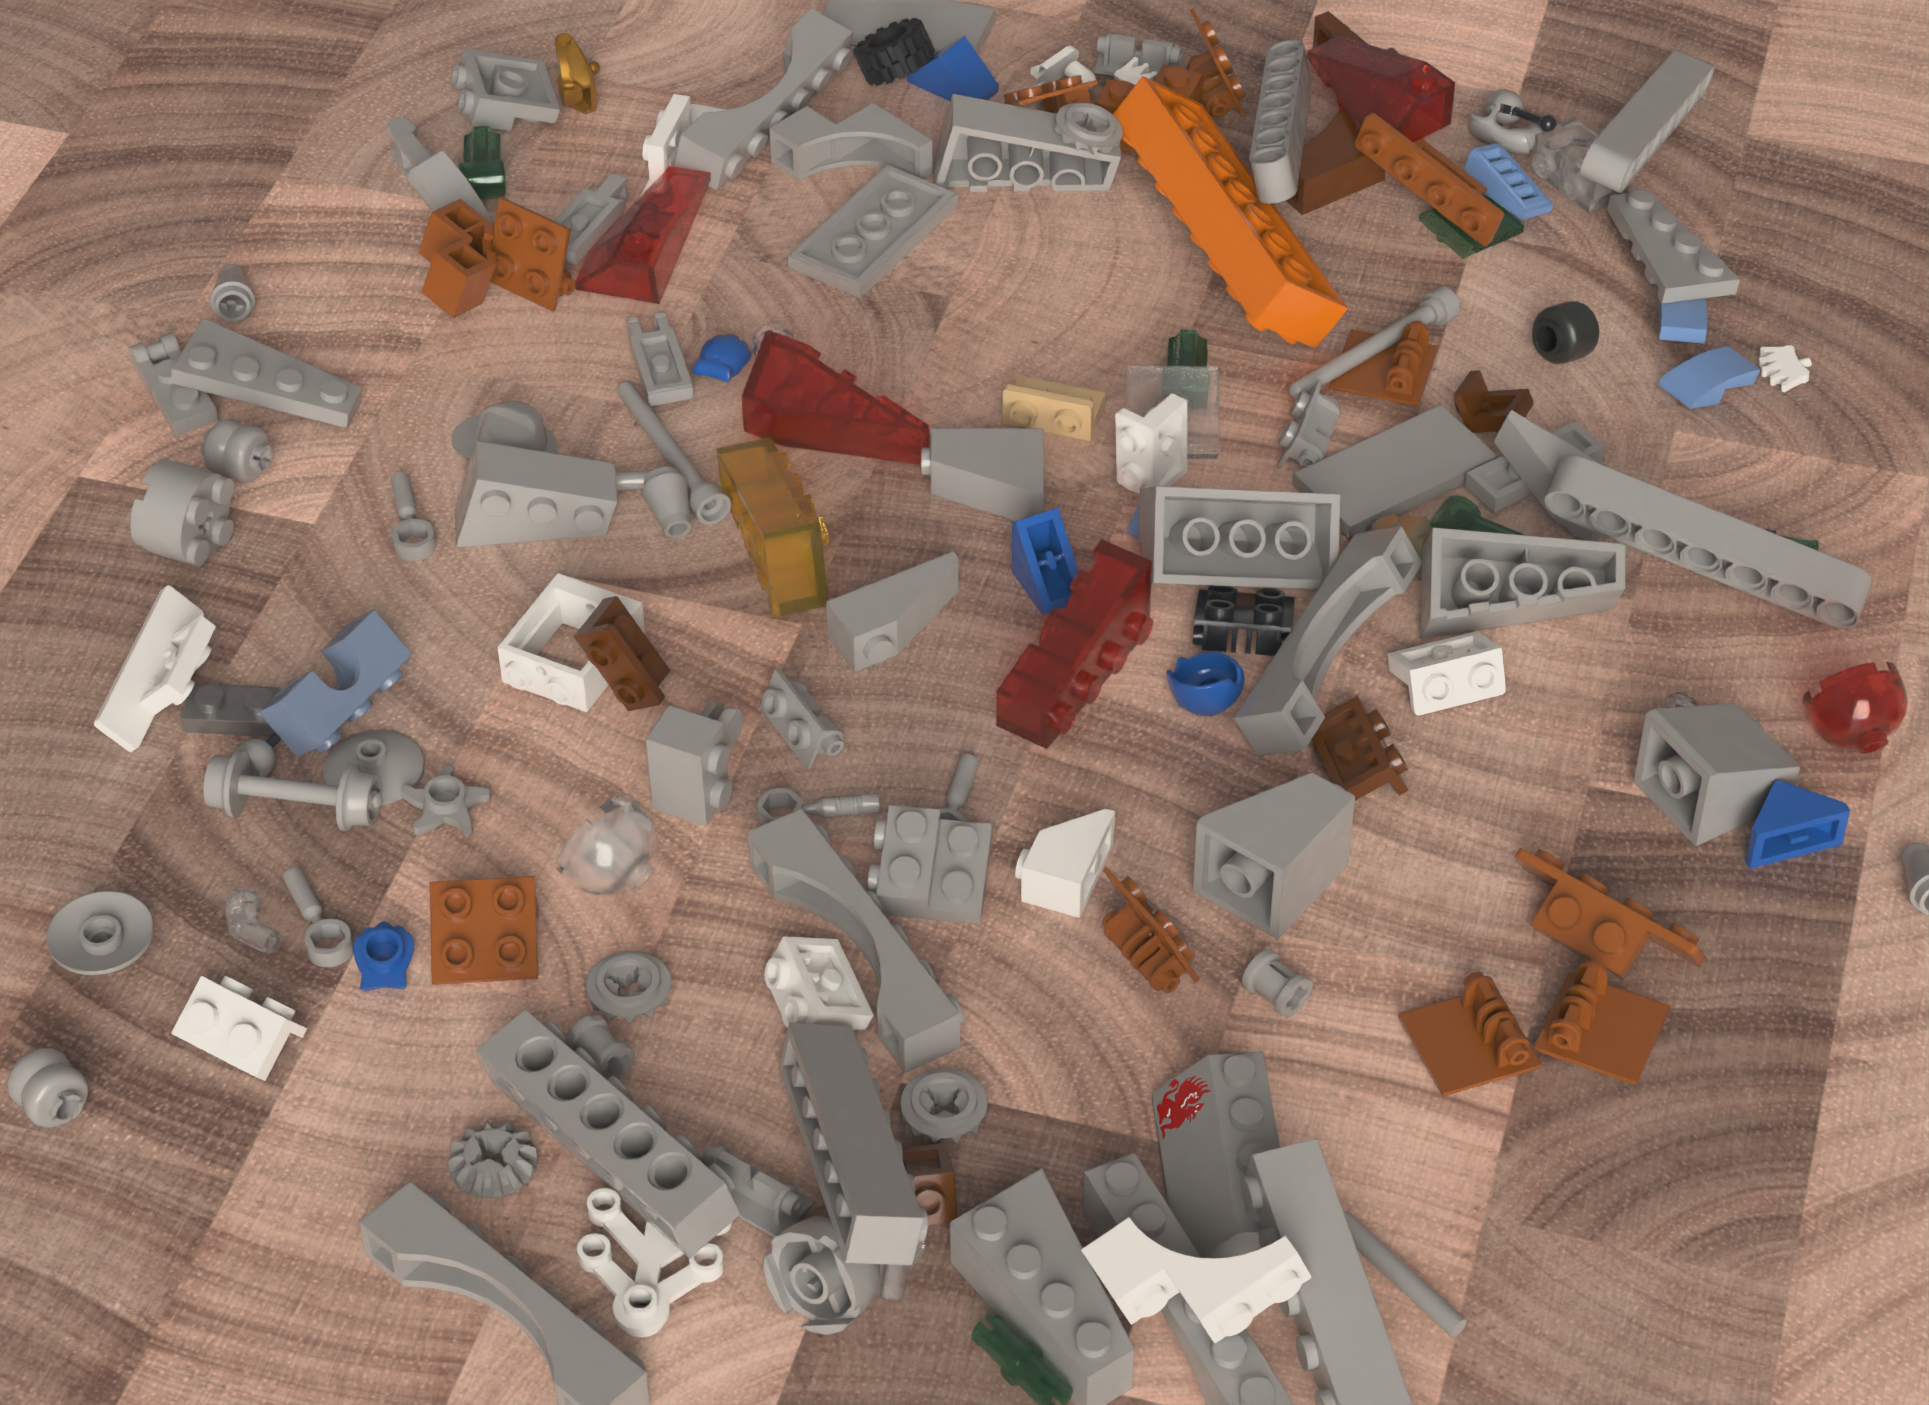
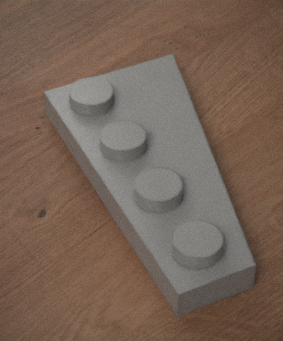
[1607,189,1740,304]
[171,318,362,428]

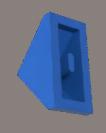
[907,36,999,101]
[1012,507,1088,614]
[1745,779,1850,869]

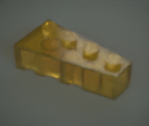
[716,437,829,618]

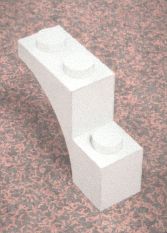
[1081,1217,1312,1343]

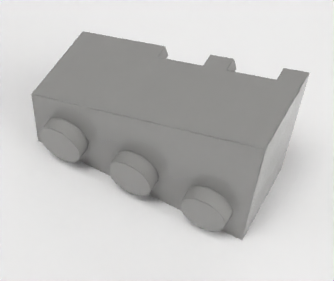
[455,441,617,547]

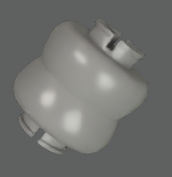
[201,419,273,483]
[7,1048,88,1128]

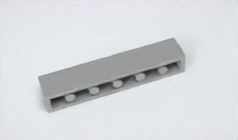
[779,1023,928,1265]
[1240,1138,1413,1405]

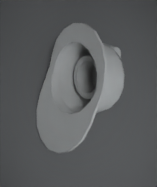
[451,401,557,459]

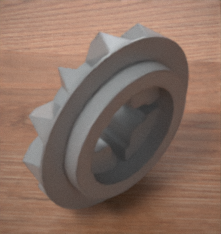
[1054,103,1123,155]
[586,951,672,1024]
[900,1068,988,1144]
[448,1120,537,1198]

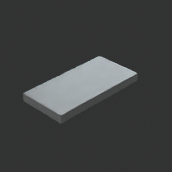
[821,0,995,54]
[788,165,958,298]
[1293,405,1499,538]

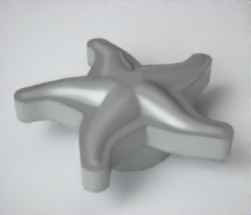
[401,765,490,837]

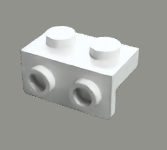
[171,975,307,1081]

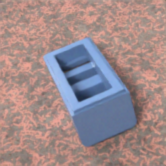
[1464,143,1554,220]

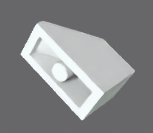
[1015,808,1115,918]

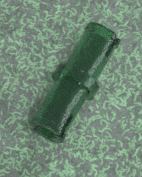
[972,1313,1073,1405]

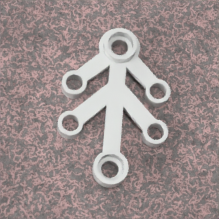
[577,1188,732,1338]

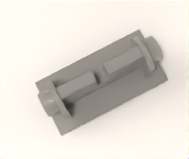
[1093,32,1184,77]
[1277,378,1341,468]
[759,668,844,770]
[701,1146,815,1238]

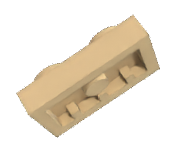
[1003,375,1106,441]

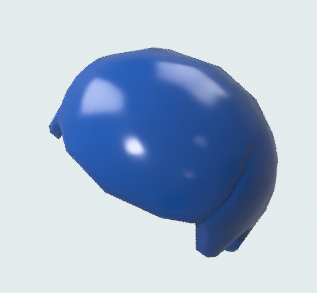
[1166,652,1245,716]

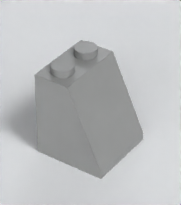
[1634,703,1800,847]
[1193,773,1355,940]

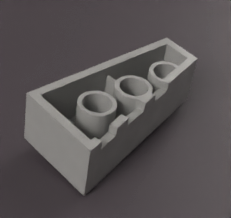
[933,94,1121,192]
[1420,528,1626,639]
[950,1168,1134,1405]

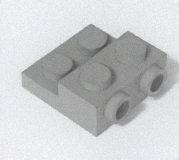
[451,49,560,131]
[867,805,993,924]

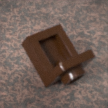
[1454,370,1534,433]

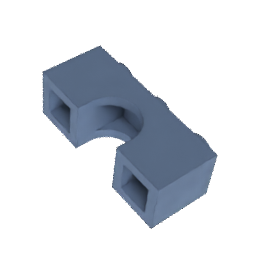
[258,610,412,757]

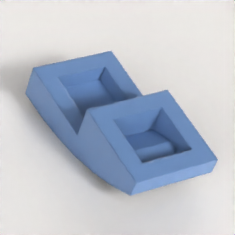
[1658,298,1707,344]
[1658,346,1761,409]

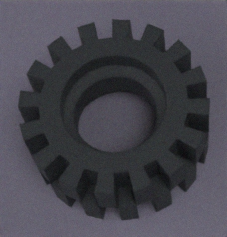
[853,18,935,86]

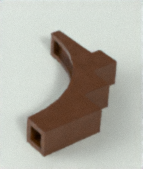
[1285,11,1417,215]

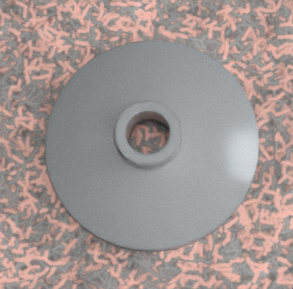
[323,730,424,806]
[47,891,154,975]

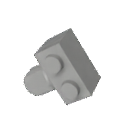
[646,700,743,826]

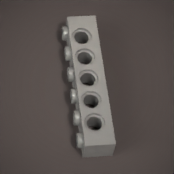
[475,1009,740,1259]

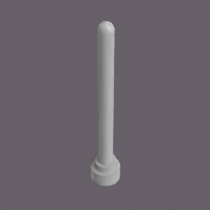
[1289,286,1460,399]
[617,381,731,525]

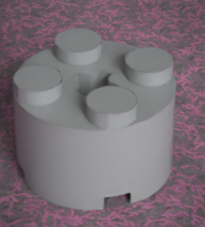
[130,459,234,567]

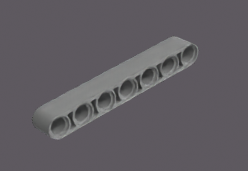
[1249,40,1312,204]
[1579,49,1715,193]
[1544,456,1872,629]

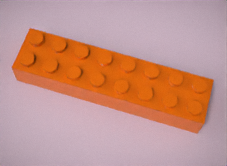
[1113,76,1348,349]

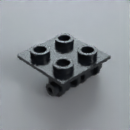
[1192,586,1295,656]

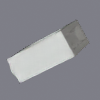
[498,573,645,712]

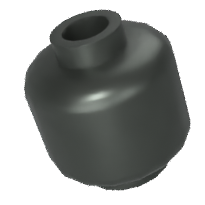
[1532,301,1600,364]

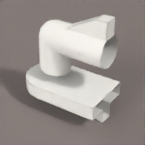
[1030,45,1096,90]

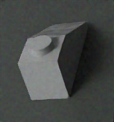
[1494,410,1609,542]
[826,551,959,672]

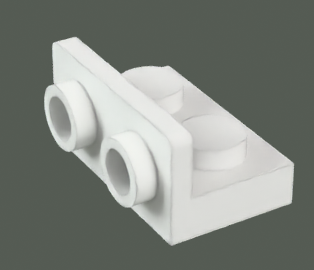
[1115,393,1188,494]
[1387,631,1506,715]
[764,936,874,1030]

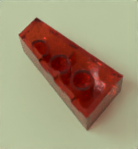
[996,539,1153,749]

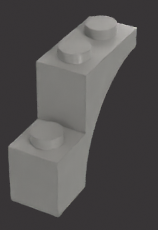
[769,103,933,181]

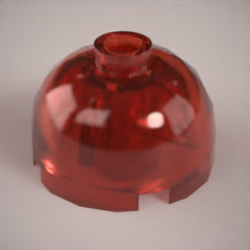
[1802,662,1908,754]

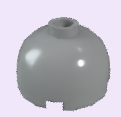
[763,1216,880,1335]

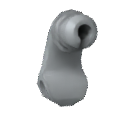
[1469,105,1546,154]

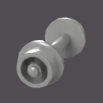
[203,750,384,831]

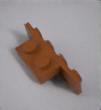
[1355,113,1504,246]
[1515,848,1706,980]

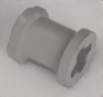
[1242,949,1313,1018]
[566,1015,635,1080]

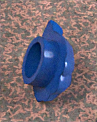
[693,334,752,382]
[353,921,414,991]

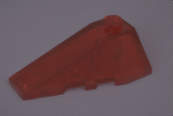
[1307,36,1455,143]
[575,166,711,304]
[742,330,930,465]

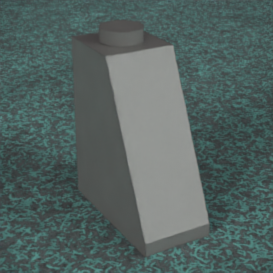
[921,428,1044,521]

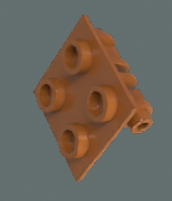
[1187,8,1246,117]
[1003,75,1098,114]
[490,197,576,312]
[1329,321,1439,407]
[1102,867,1199,993]
[429,876,538,985]
[1533,959,1671,1085]
[1398,972,1542,1097]

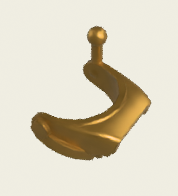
[555,33,600,114]

